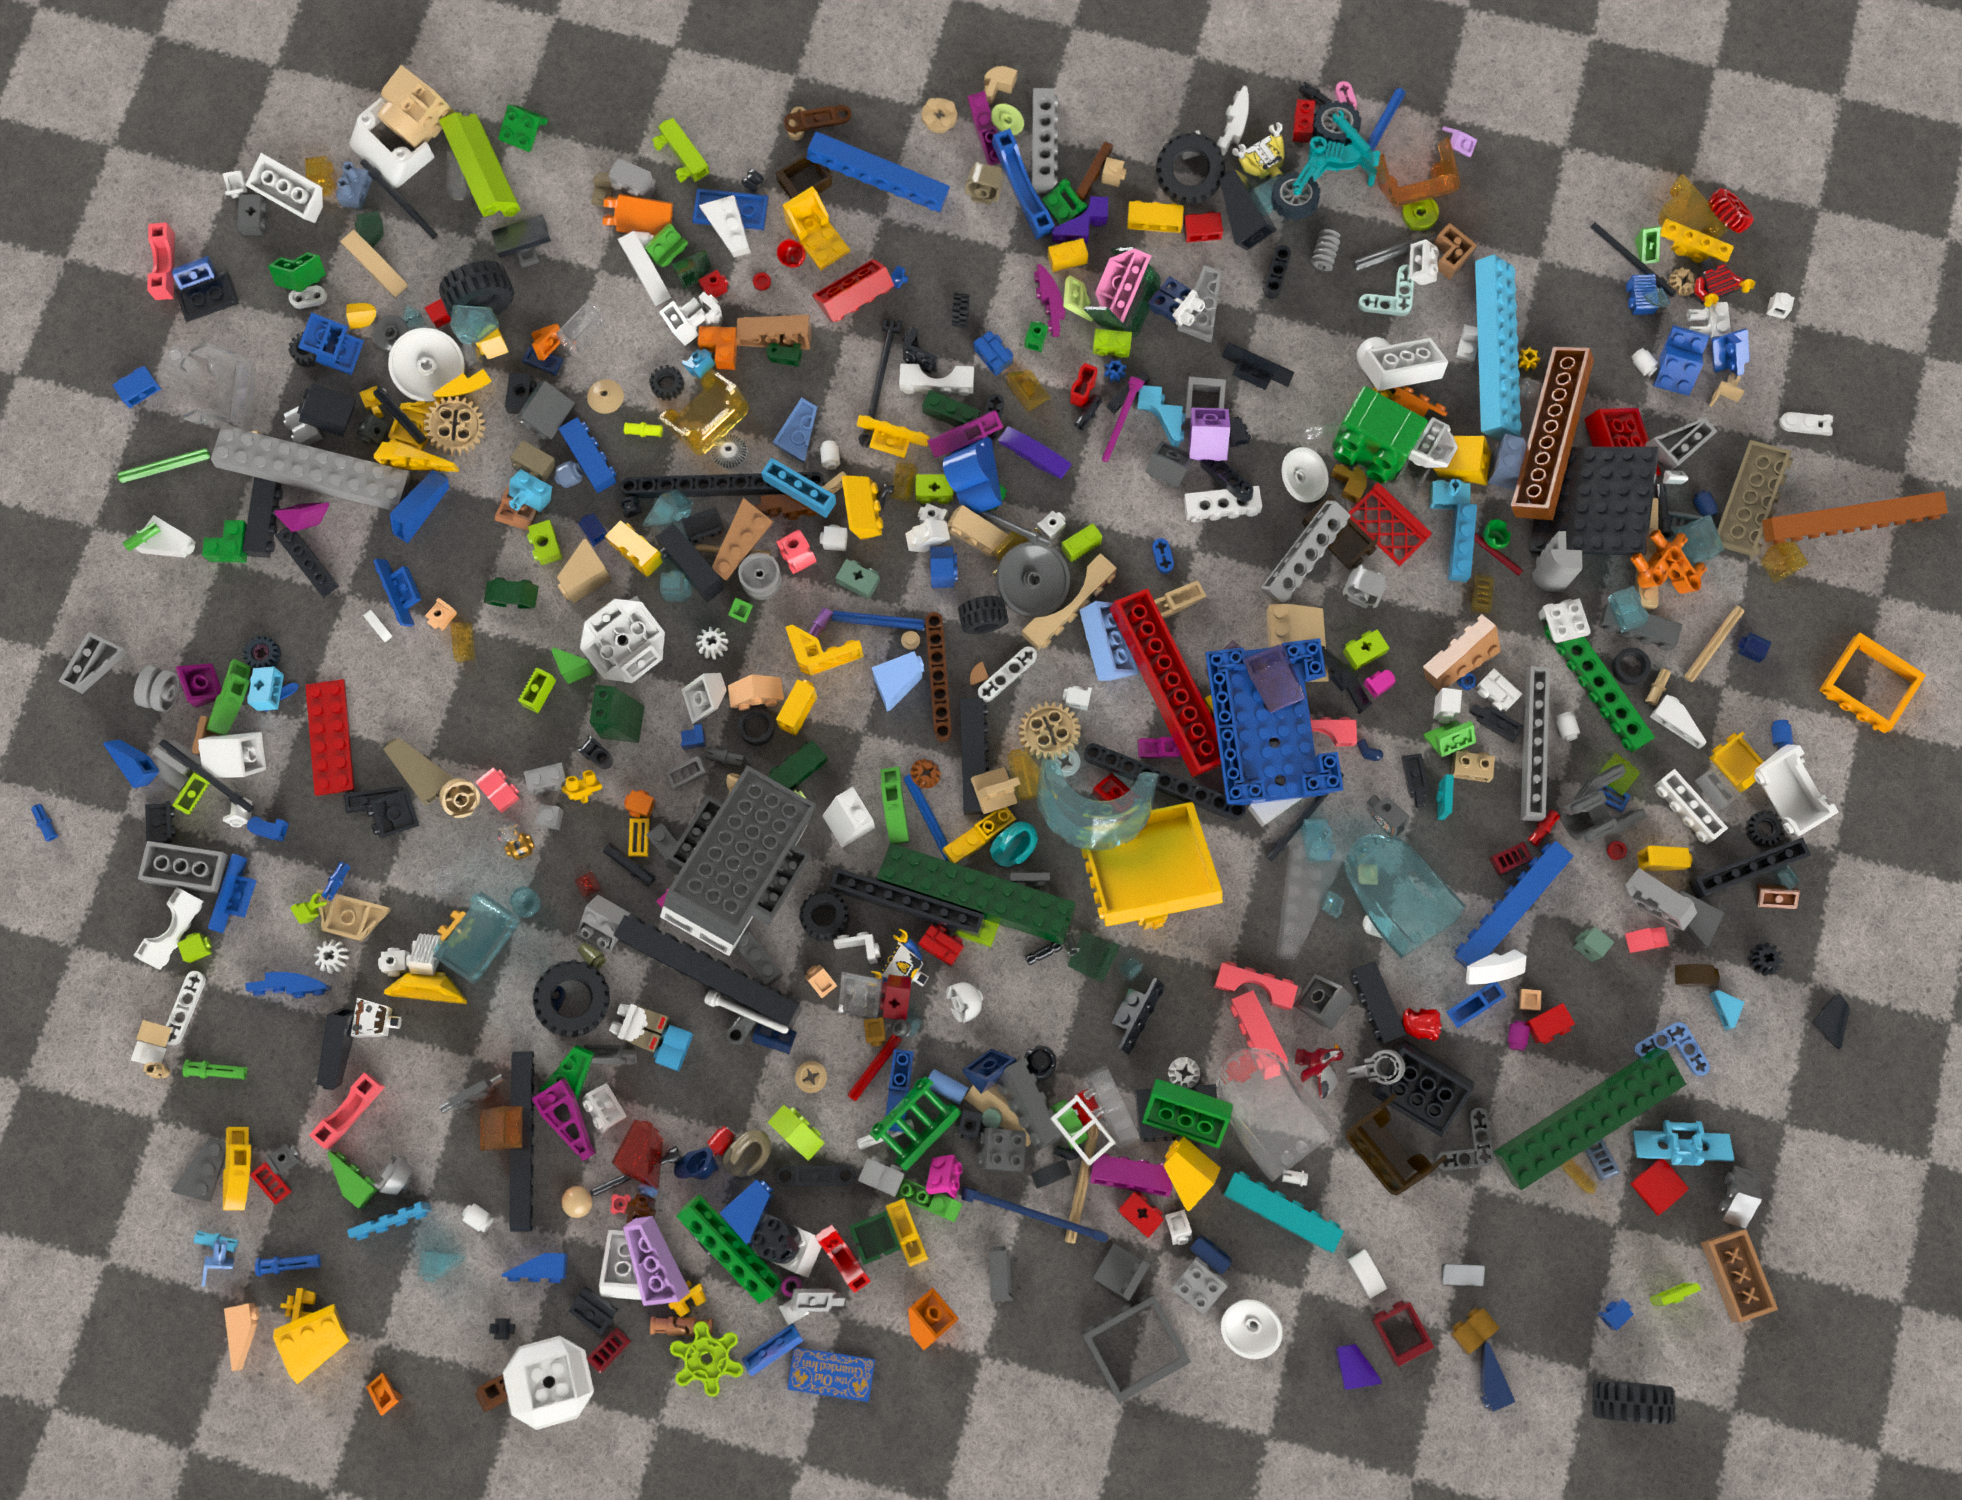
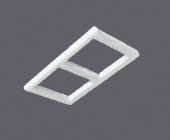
[1050,1095,1116,1166]

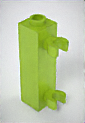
[652,117,710,183]

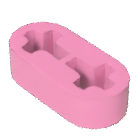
[1335,81,1357,109]

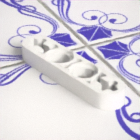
[978,647,1037,702]
[166,971,206,1046]

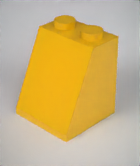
[1433,436,1492,486]
[1164,1136,1221,1211]

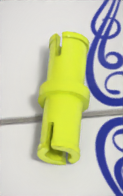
[624,422,663,437]

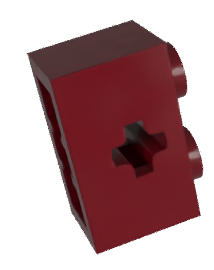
[880,974,912,1021]

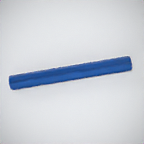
[1367,88,1406,152]
[832,610,925,631]
[904,775,949,861]

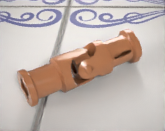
[650,1316,714,1336]

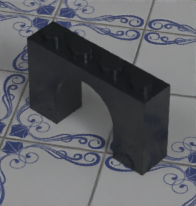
[1135,1084,1217,1143]

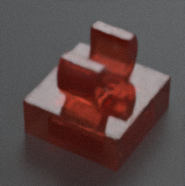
[574,871,601,898]

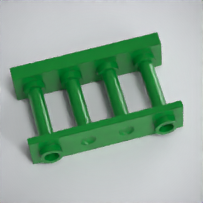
[869,1076,962,1171]

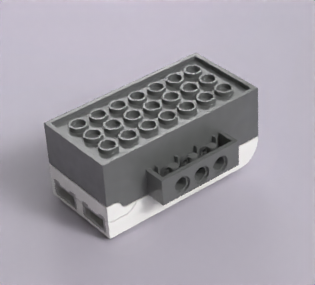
[660,765,816,956]

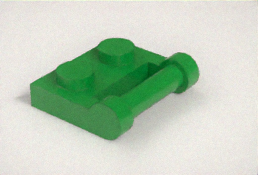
[1042,179,1088,225]

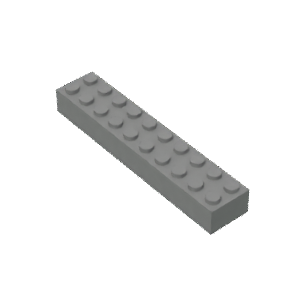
[211,425,411,511]

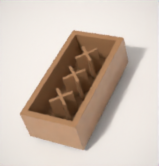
[1700,1229,1778,1323]

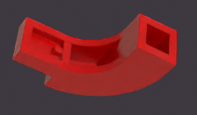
[815,1225,871,1293]

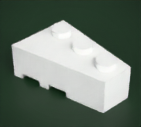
[699,195,751,257]

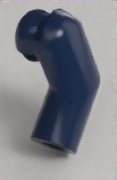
[1357,739,1383,761]

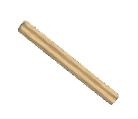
[1684,606,1744,682]

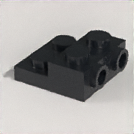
[365,789,420,838]

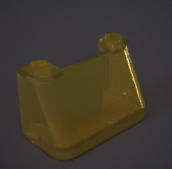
[658,368,749,456]

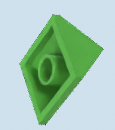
[551,647,595,684]

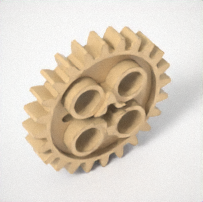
[424,396,485,456]
[1019,702,1081,761]

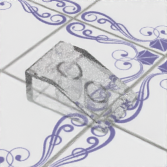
[838,971,883,1019]

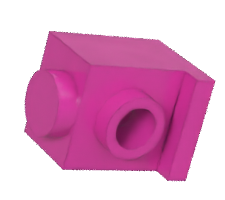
[1363,669,1396,699]

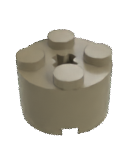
[964,162,1004,205]

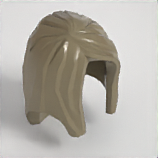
[723,1129,772,1177]

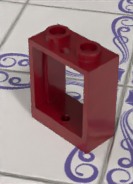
[1371,1300,1435,1367]

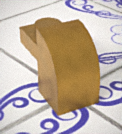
[1330,464,1367,504]

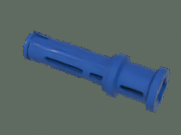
[255,1254,321,1276]

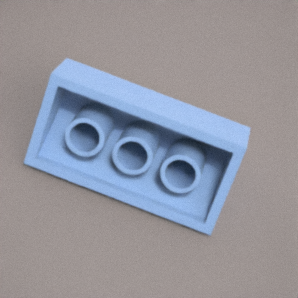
[1079,601,1139,681]

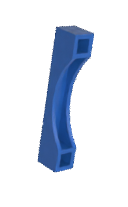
[992,128,1055,239]

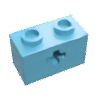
[247,667,284,711]

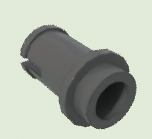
[1063,930,1079,956]

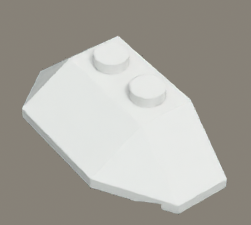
[1409,417,1458,468]

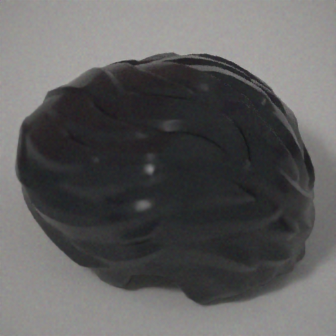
[1024,1045,1057,1081]

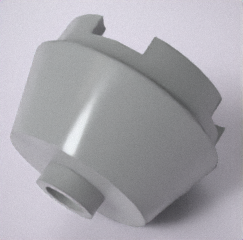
[373,1154,413,1195]

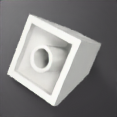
[681,673,727,724]

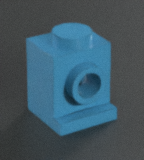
[682,348,715,379]

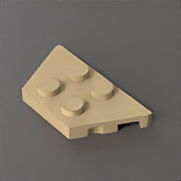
[317,889,391,942]

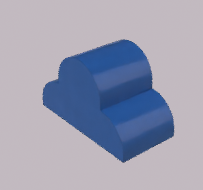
[943,437,1003,514]

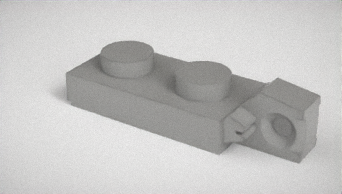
[790,1289,845,1312]

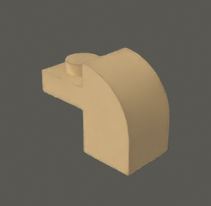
[984,66,1017,105]

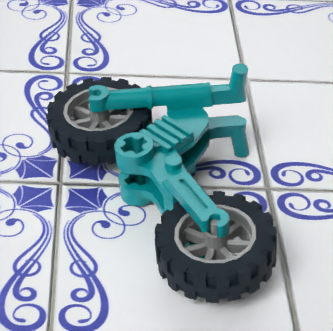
[1271,101,1380,220]

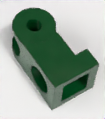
[766,343,803,367]

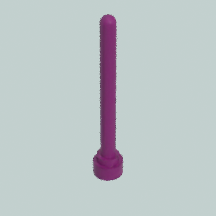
[1102,377,1144,462]

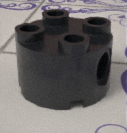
[752,1217,801,1264]

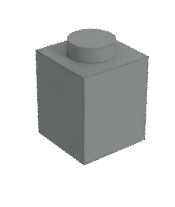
[537,804,563,830]

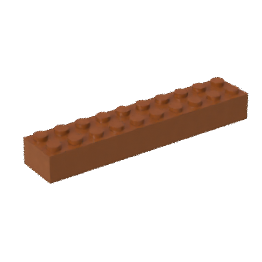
[1511,347,1594,520]

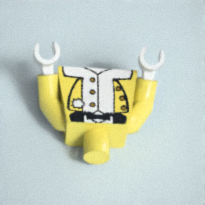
[1232,122,1285,181]

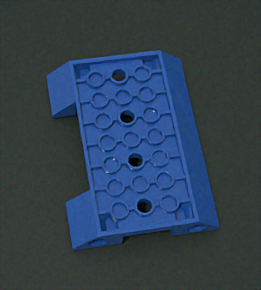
[1205,638,1344,805]

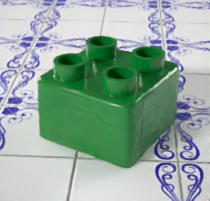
[1332,386,1428,484]

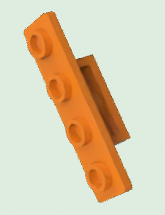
[1391,385,1448,417]

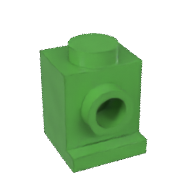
[728,598,753,623]

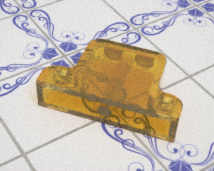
[1657,174,1729,239]

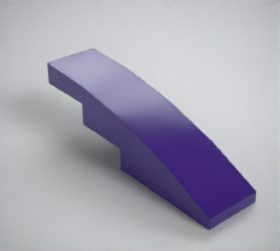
[998,426,1072,479]

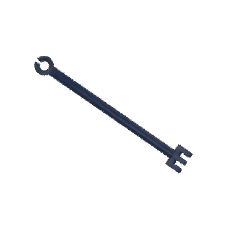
[961,1186,1109,1242]

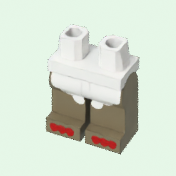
[609,1004,670,1053]

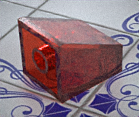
[611,1119,663,1190]

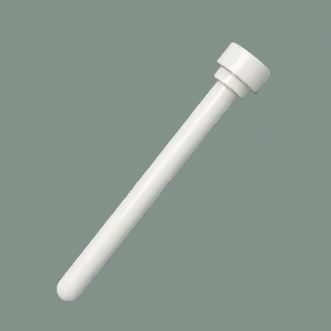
[705,989,788,1033]

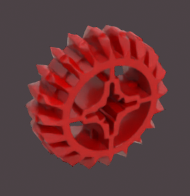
[1708,189,1754,233]

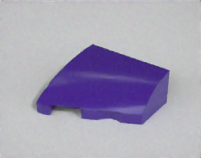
[1335,1344,1382,1390]

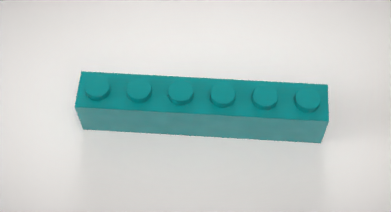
[1223,1171,1344,1253]

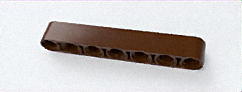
[926,612,951,743]

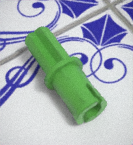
[123,521,161,551]

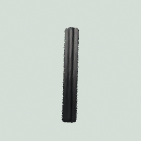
[373,387,426,444]

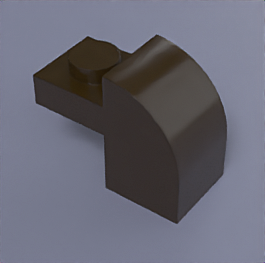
[1675,964,1720,989]

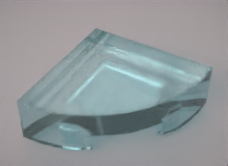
[1644,288,1671,307]

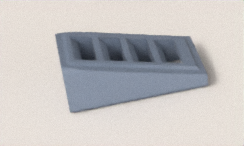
[1585,1139,1621,1181]

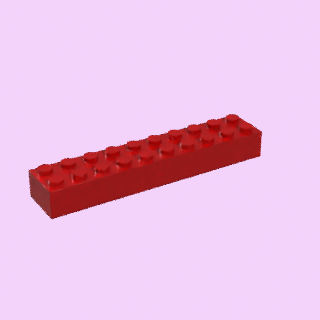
[1109,588,1221,778]

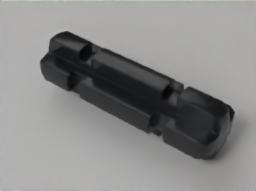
[1025,942,1062,965]

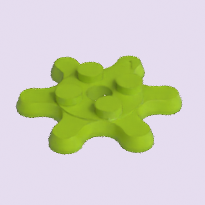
[670,1321,743,1397]

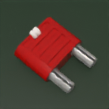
[1070,1088,1106,1126]

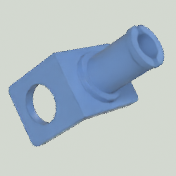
[202,1240,234,1287]

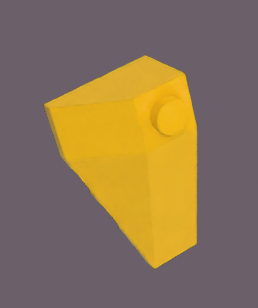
[374,440,459,472]

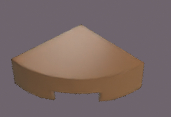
[970,661,989,686]

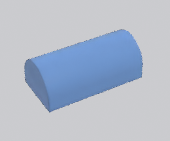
[929,1069,969,1106]

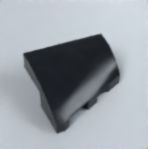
[1811,994,1850,1050]

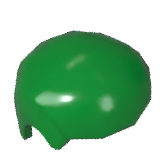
[1482,519,1511,549]

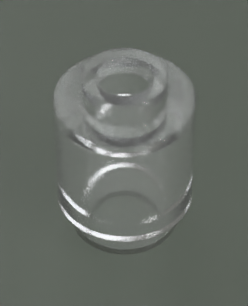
[460,341,484,370]

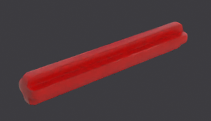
[848,1034,902,1101]

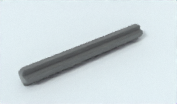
[1354,232,1438,270]

